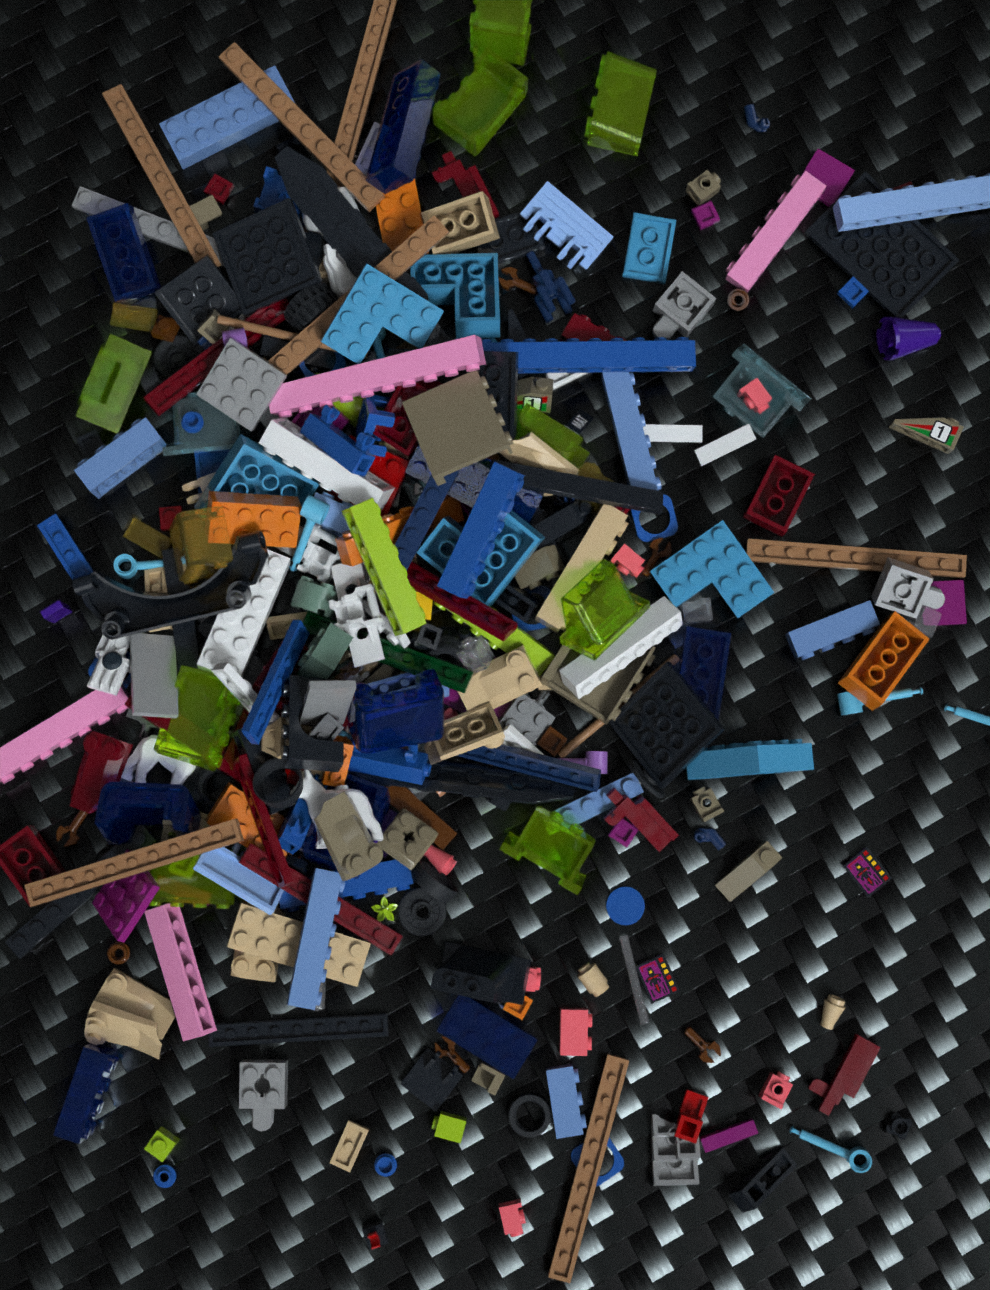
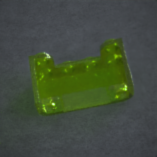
[584,51,657,156]
[154,665,241,771]
[148,849,238,909]

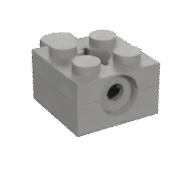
[652,271,716,340]
[871,557,945,619]
[239,1059,288,1131]

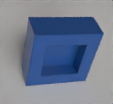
[837,276,869,309]

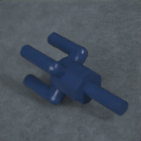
[526,251,575,323]

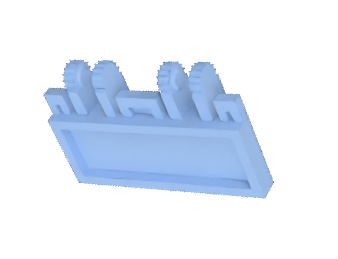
[520,181,613,270]
[193,843,284,915]

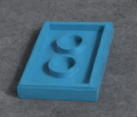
[623,213,676,284]

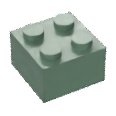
[296,623,354,679]

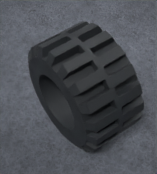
[284,283,339,334]

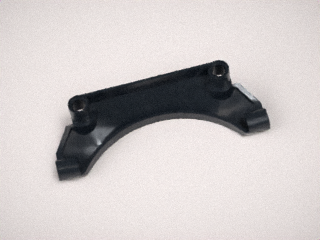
[72,530,269,640]

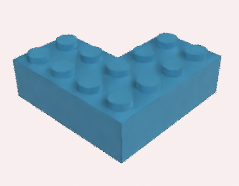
[411,253,500,339]
[320,263,444,364]
[194,434,319,521]
[417,510,545,607]
[650,520,774,619]
[687,739,814,780]

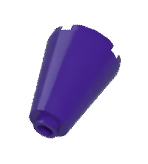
[877,317,941,361]

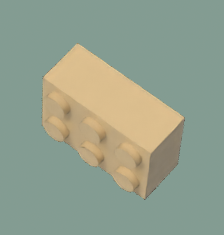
[421,191,500,254]

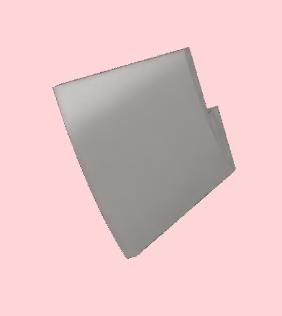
[651,1114,700,1186]

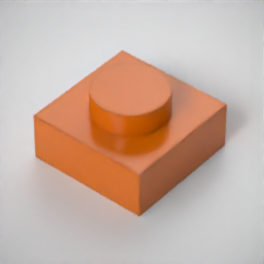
[503,996,533,1020]

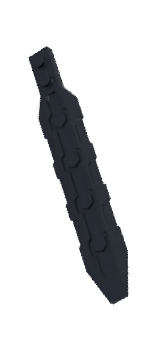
[275,146,452,346]
[347,759,575,804]

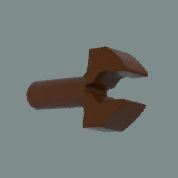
[498,267,537,294]
[641,538,672,577]
[56,810,88,846]
[684,1027,721,1063]
[435,1036,470,1073]

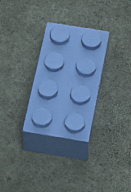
[74,417,169,499]

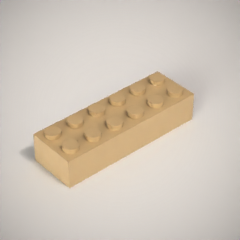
[535,504,629,633]
[226,903,371,987]

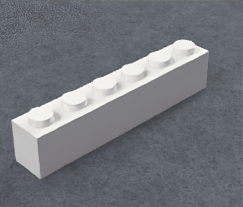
[559,596,683,699]

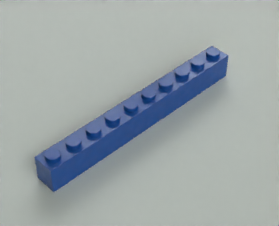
[481,337,696,374]

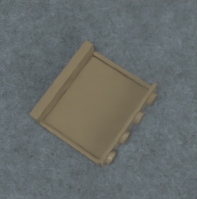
[402,370,514,486]
[541,605,656,725]

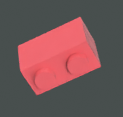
[559,1008,592,1056]

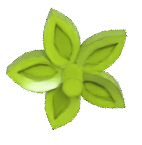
[371,896,398,922]

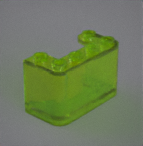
[469,0,532,66]
[432,47,528,156]

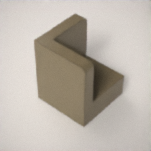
[189,195,222,231]
[197,309,229,344]
[472,1060,505,1095]

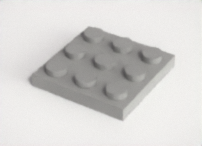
[196,338,287,431]

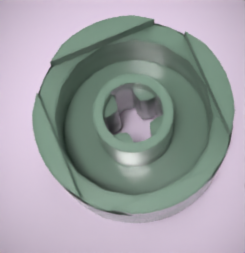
[290,576,339,619]

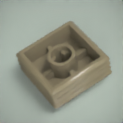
[377,808,438,870]

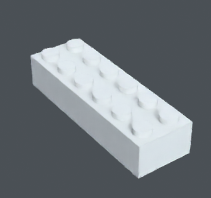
[259,418,395,510]
[197,549,291,678]

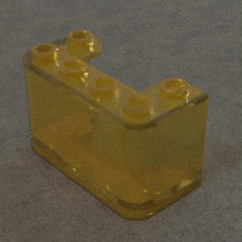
[169,506,233,584]

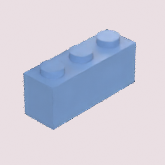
[545,1064,587,1139]

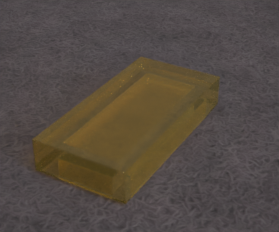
[123,518,173,559]

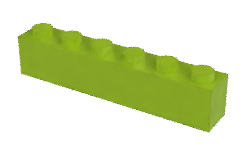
[342,498,426,636]
[434,602,555,677]

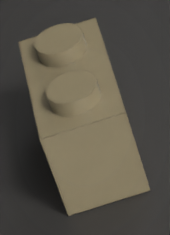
[515,545,565,590]

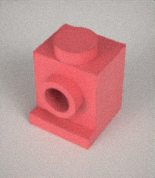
[737,378,772,415]
[609,544,645,578]
[526,967,541,992]
[758,1071,793,1110]
[499,1198,526,1237]

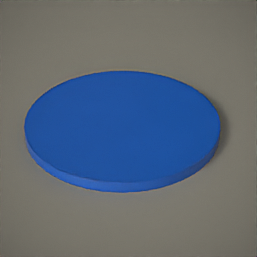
[606,887,645,925]

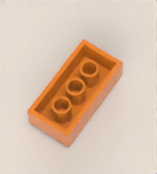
[370,169,429,255]
[204,491,302,548]
[838,611,929,711]
[205,782,292,859]

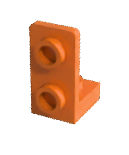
[322,736,354,787]

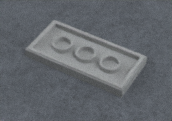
[130,633,179,718]
[298,680,356,725]

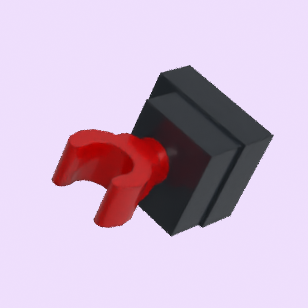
[362,1220,389,1250]

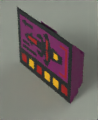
[843,847,892,898]
[635,954,680,1004]

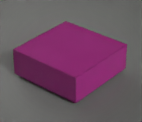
[691,201,720,230]
[608,819,638,848]

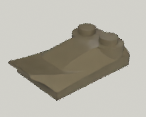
[314,791,383,881]

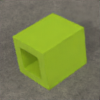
[431,1111,467,1143]
[144,1126,180,1162]

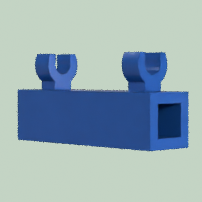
[300,405,376,476]
[348,732,431,785]
[277,771,328,855]

